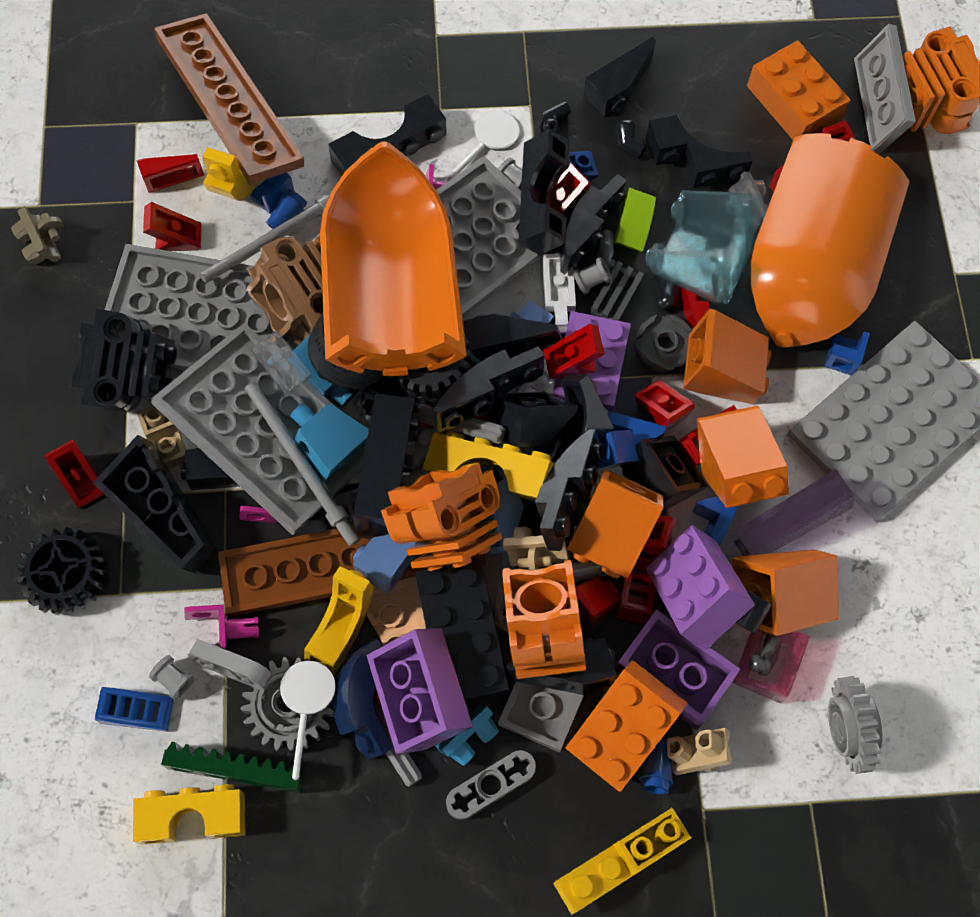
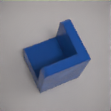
[250,173,294,214]
[824,331,870,376]
[597,430,639,470]

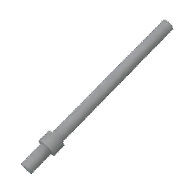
[200,195,329,284]
[245,382,360,547]

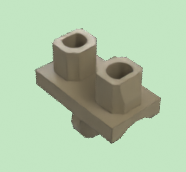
[11,206,64,265]

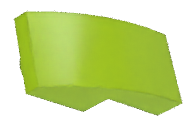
[614,187,656,252]

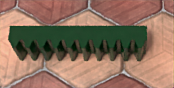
[161,742,304,794]

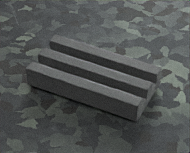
[590,262,644,321]

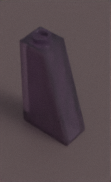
[734,469,854,556]

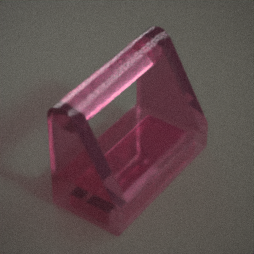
[732,629,810,704]

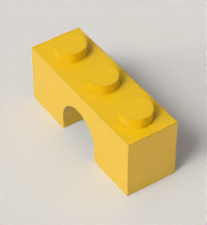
[133,784,246,845]

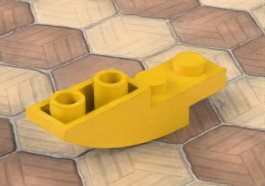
[553,808,691,915]

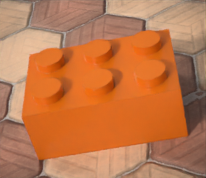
[747,40,851,140]
[565,660,688,792]

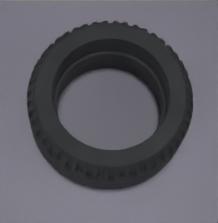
[307,314,383,390]

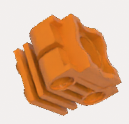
[903,26,980,134]
[381,462,502,571]
[502,560,586,679]

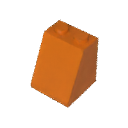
[683,309,771,405]
[697,406,789,508]
[567,468,664,579]
[732,549,839,636]

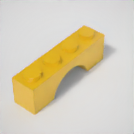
[422,430,555,501]

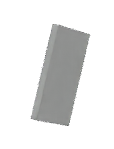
[854,24,916,154]

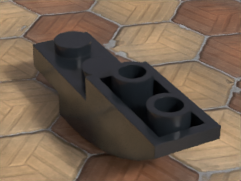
[560,174,627,275]
[434,347,545,433]
[535,429,605,551]

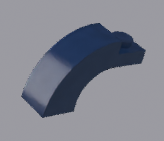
[332,639,393,759]

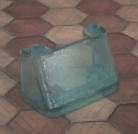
[646,190,754,304]

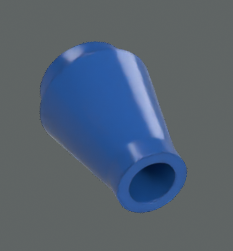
[266,189,307,230]
[639,741,673,795]

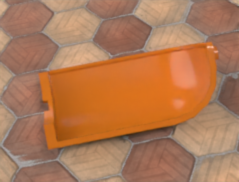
[751,133,910,348]
[320,141,467,376]

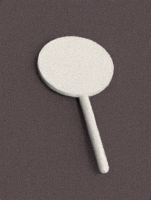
[448,111,520,180]
[280,661,335,780]

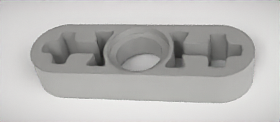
[188,640,272,690]
[446,750,536,820]

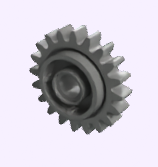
[241,657,334,753]
[828,676,883,774]

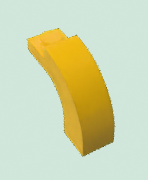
[202,147,260,201]
[304,566,375,677]

